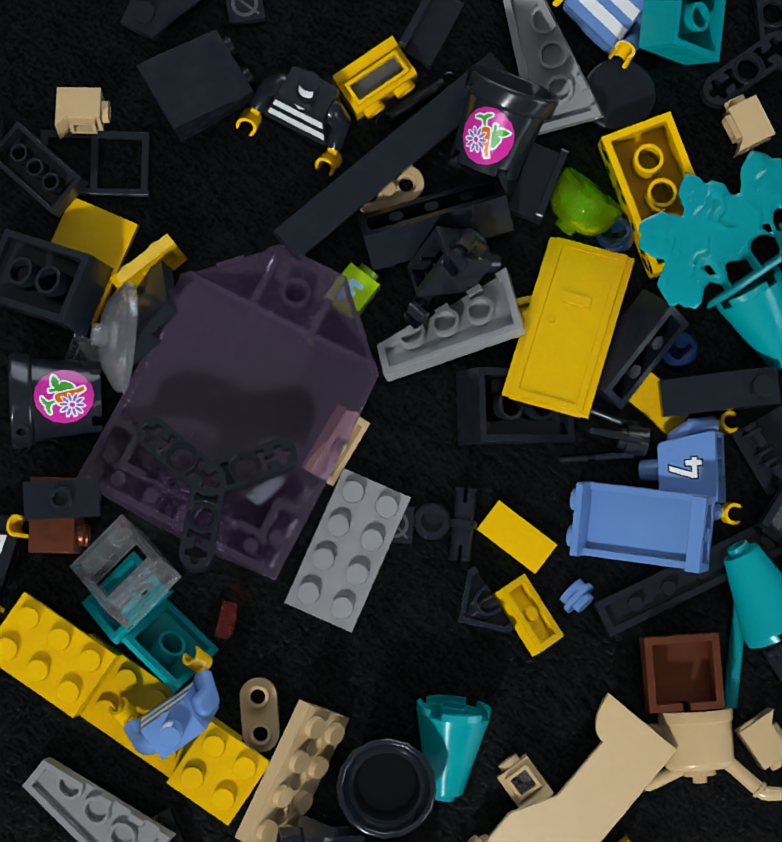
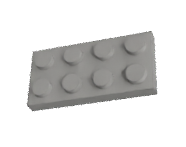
[284,468,411,633]

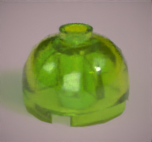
[550,167,624,237]

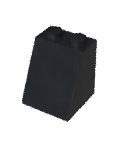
[137,30,257,143]

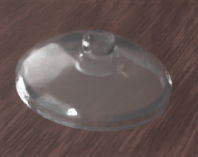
[91,281,137,393]

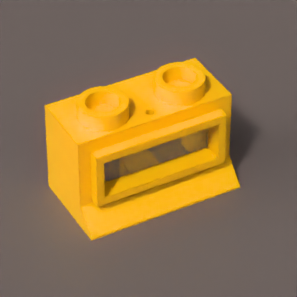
[332,35,417,120]

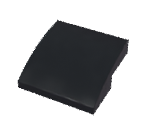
[125,260,178,364]

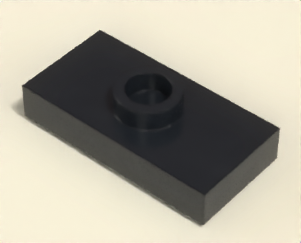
[23,478,102,520]

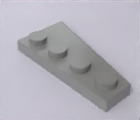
[503,0,605,135]
[377,267,526,382]
[22,757,176,842]

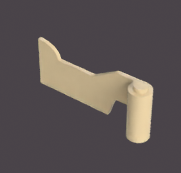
[467,693,677,842]

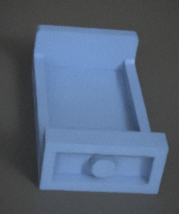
[566,481,716,573]

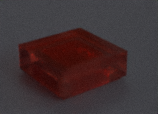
[214,600,239,639]

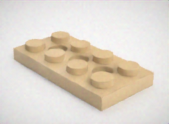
[235,699,349,842]

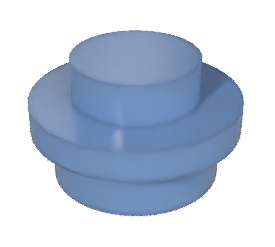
[560,579,594,613]

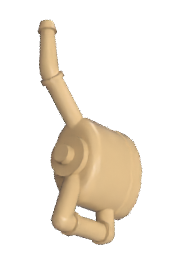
[645,707,782,801]

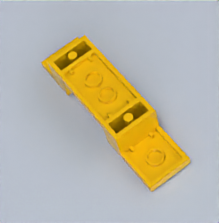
[0,592,270,825]

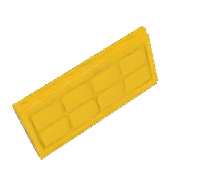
[502,237,635,419]

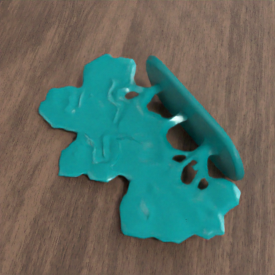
[639,150,782,309]

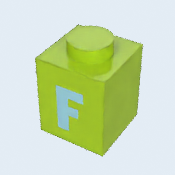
[324,263,380,323]

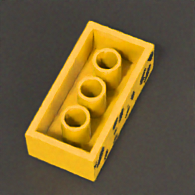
[597,111,695,280]

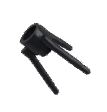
[559,405,650,463]

